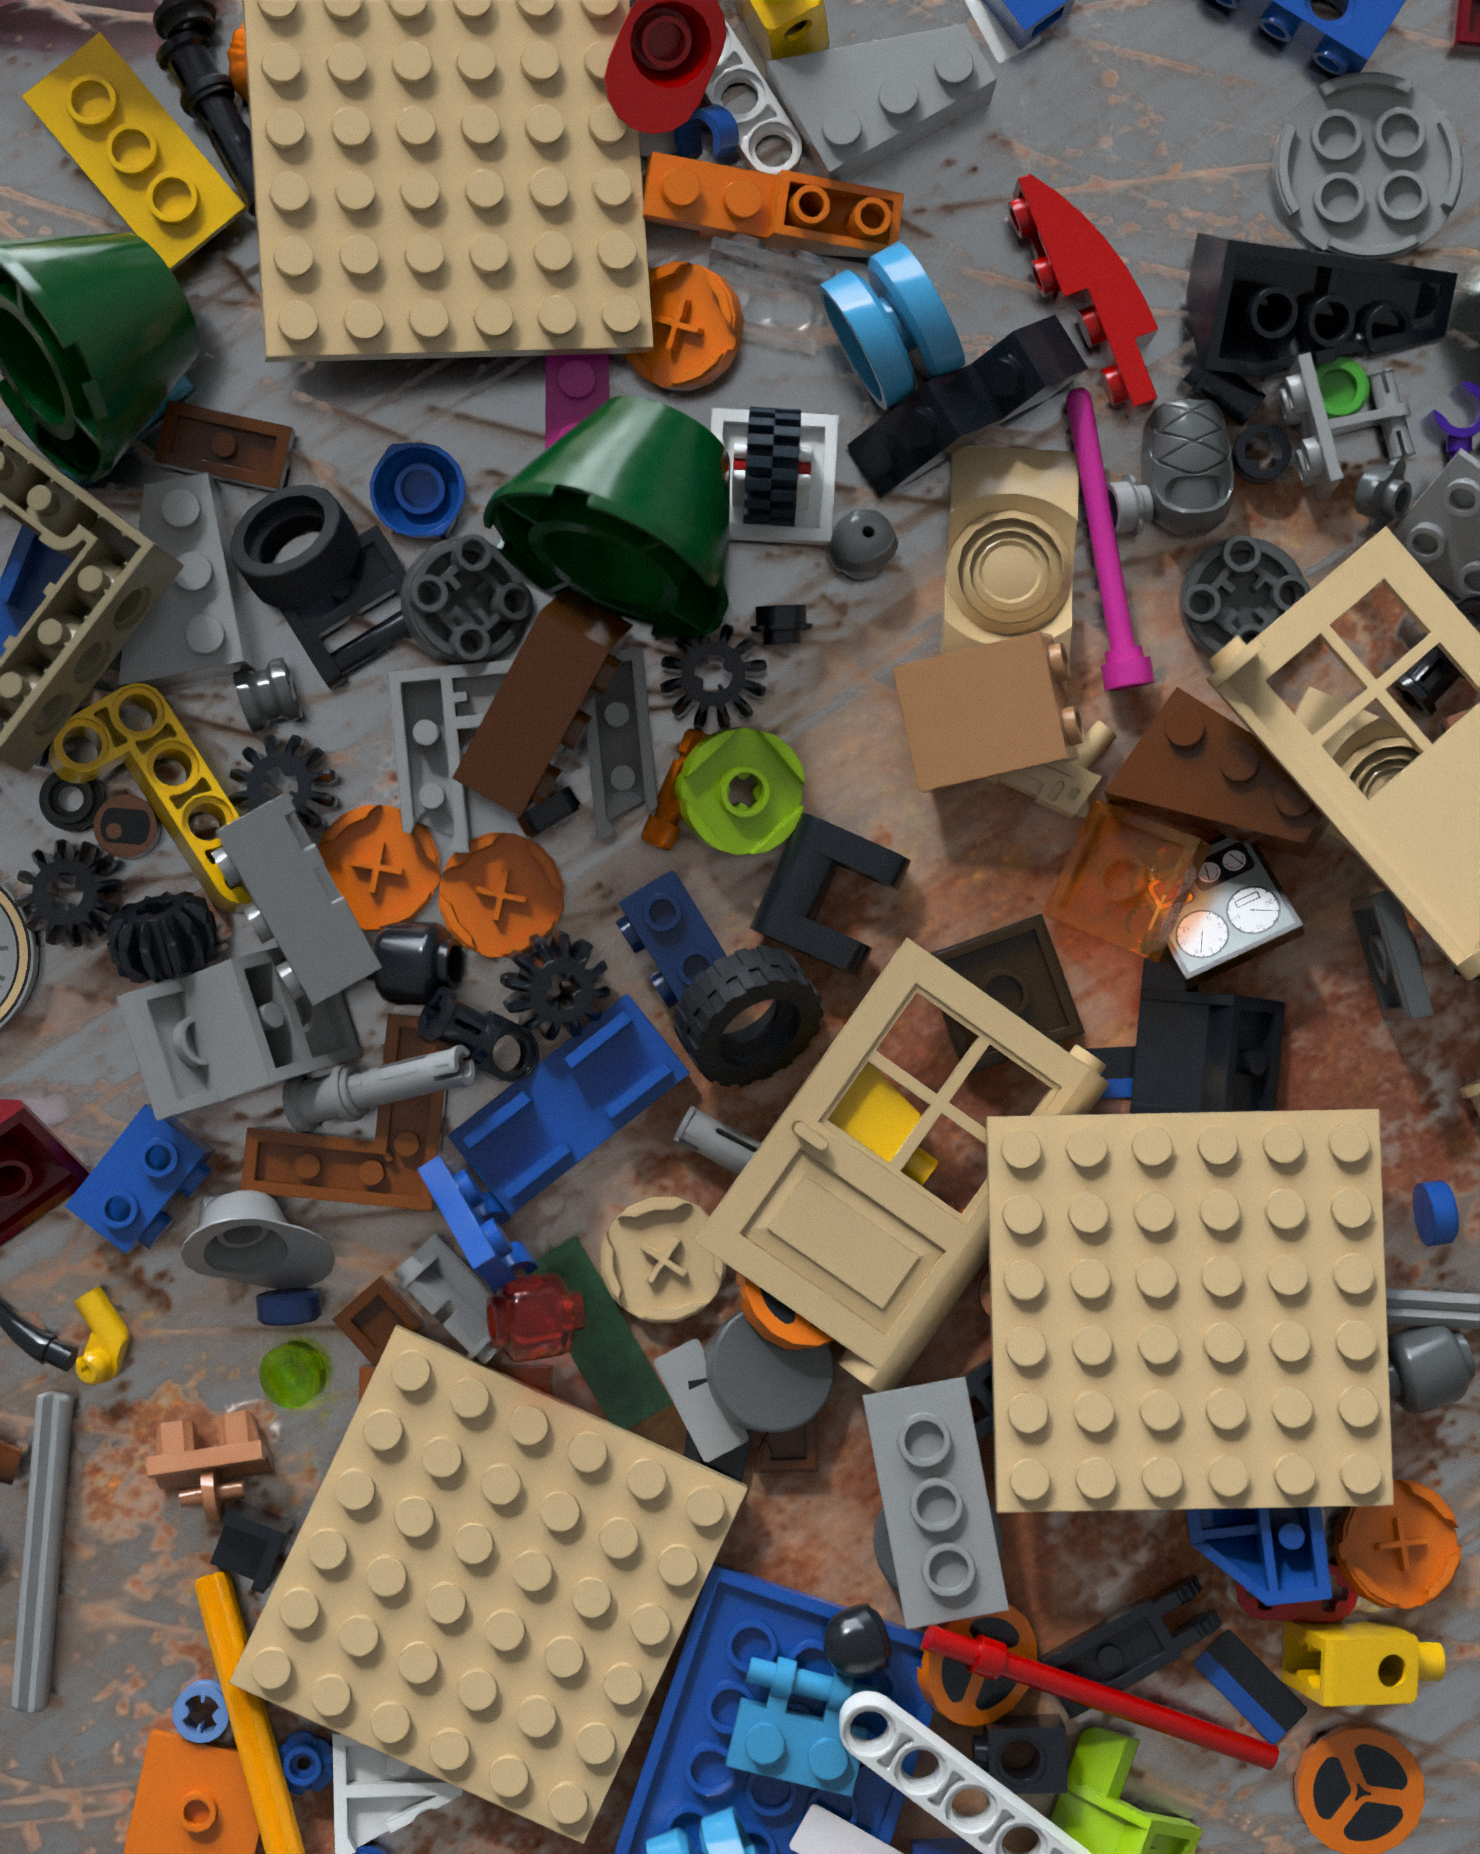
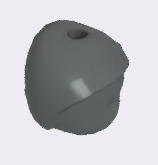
[829,509,898,579]

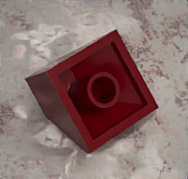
[0,1099,92,1246]

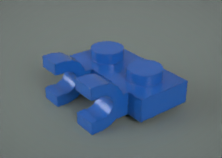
[418,1155,539,1296]

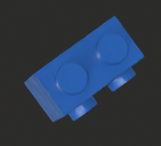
[65,1104,216,1254]

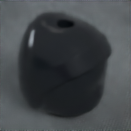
[823,1603,892,1678]

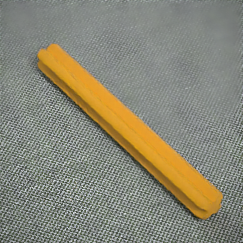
[194,1571,306,1854]

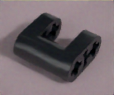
[749,812,911,978]

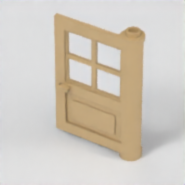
[1206,526,1480,981]
[694,938,1110,1393]

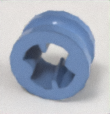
[172,1679,230,1743]

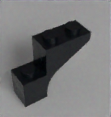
[847,315,1088,499]

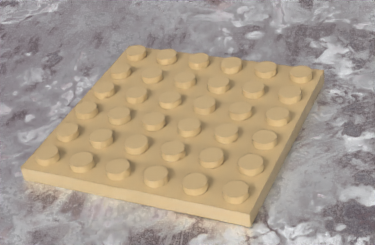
[242,0,654,363]
[986,1109,1394,1513]
[229,1324,748,1844]

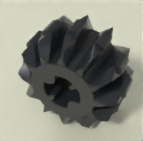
[660,624,767,731]
[229,734,338,830]
[15,839,126,948]
[106,891,218,984]
[500,930,610,1041]

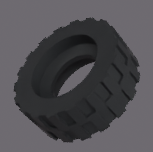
[673,946,824,1087]

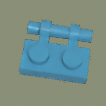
[726,1657,878,1797]

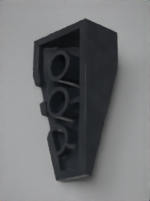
[1186,232,1458,377]

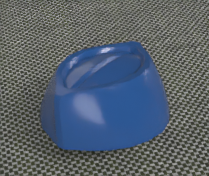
[370,443,466,541]

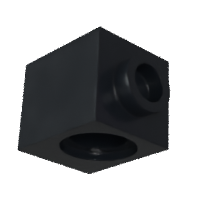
[972,1714,1068,1794]

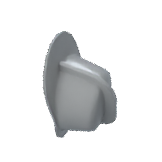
[181,1190,336,1289]

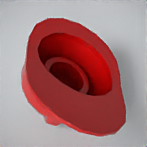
[604,0,726,135]

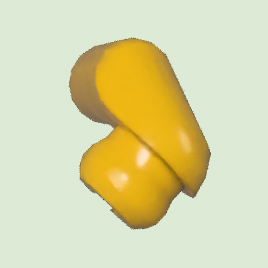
[73,1285,130,1385]

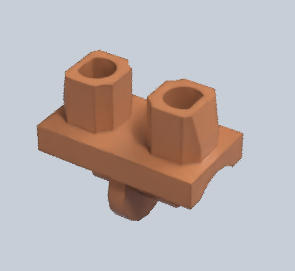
[145,1410,274,1522]

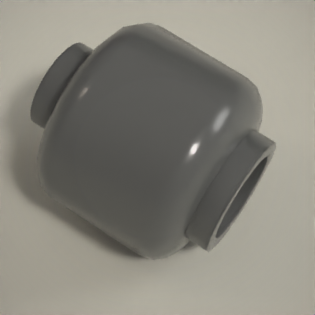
[1387,1325,1476,1414]

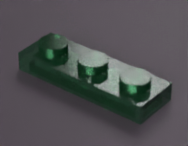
[522,1235,673,1430]

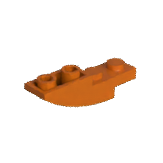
[642,151,904,258]

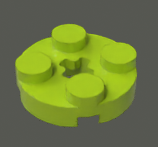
[674,727,805,855]

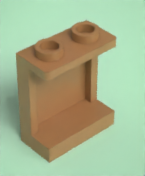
[892,631,1085,793]

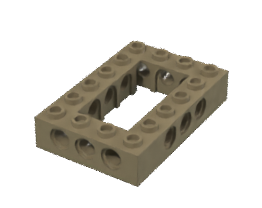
[0,426,185,773]

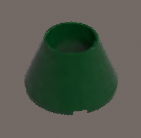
[0,232,199,483]
[483,396,730,639]

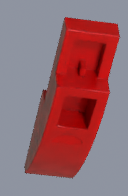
[1008,174,1158,419]

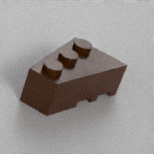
[452,588,634,816]

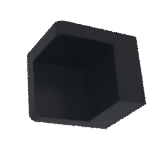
[210,1500,296,1594]

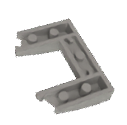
[387,647,658,853]

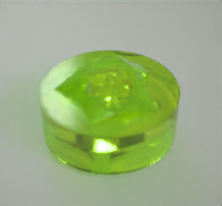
[259,1340,327,1409]

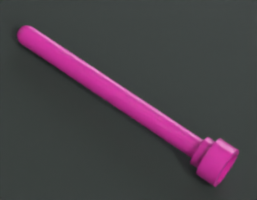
[1066,387,1155,692]

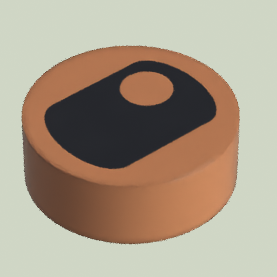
[93,794,161,859]

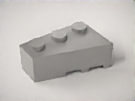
[766,24,997,182]
[117,472,256,689]
[211,792,382,1006]

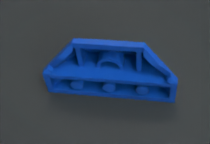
[1185,1507,1333,1606]

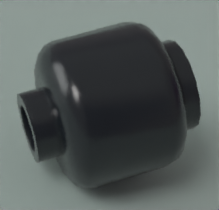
[366,922,464,1005]

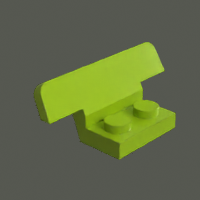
[1050,1726,1203,1854]

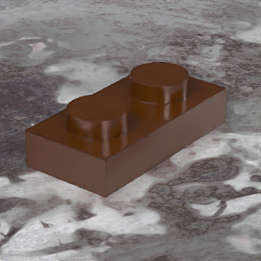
[154,400,295,492]

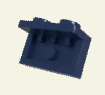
[616,871,727,1008]

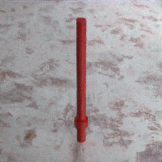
[922,1624,1279,1770]

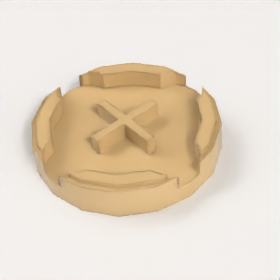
[601,1196,726,1323]

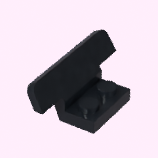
[1130,932,1285,1114]

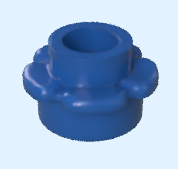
[277,1730,333,1795]

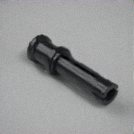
[156,29,256,216]

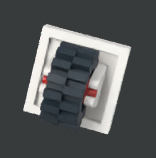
[711,407,839,545]

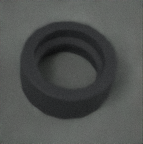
[230,484,360,608]

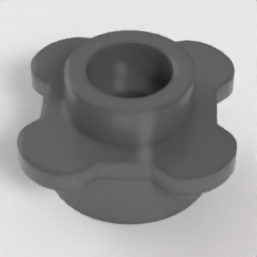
[1355,458,1412,533]

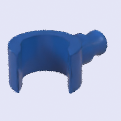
[674,104,739,158]

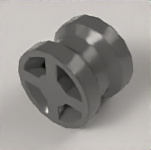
[233,657,303,733]

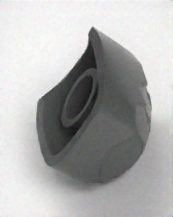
[1141,399,1234,535]

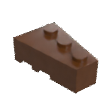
[1104,687,1330,858]

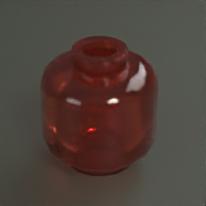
[486,1272,585,1362]

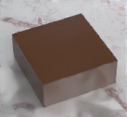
[332,1275,425,1367]

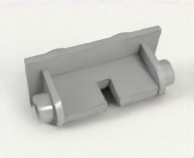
[394,1234,525,1365]

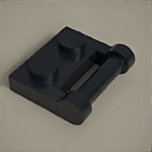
[279,524,410,690]

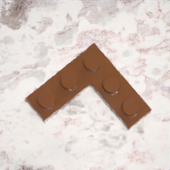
[240,1013,451,1211]

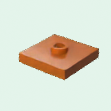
[123,1728,261,1854]

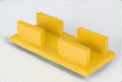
[21,32,247,272]

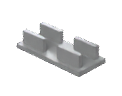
[862,1376,1009,1629]

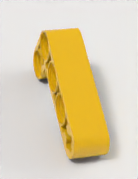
[49,683,254,913]

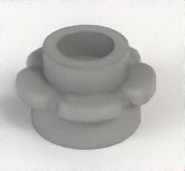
[1107,474,1154,537]

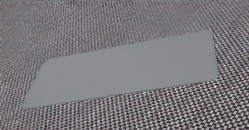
[654,1339,749,1462]

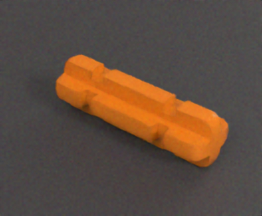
[641,728,709,851]

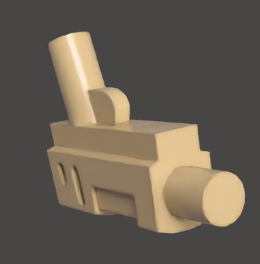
[984,720,1116,819]

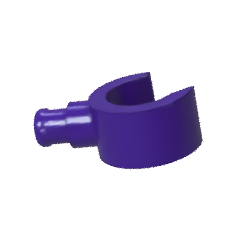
[1427,381,1480,460]

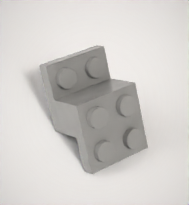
[117,947,362,1121]

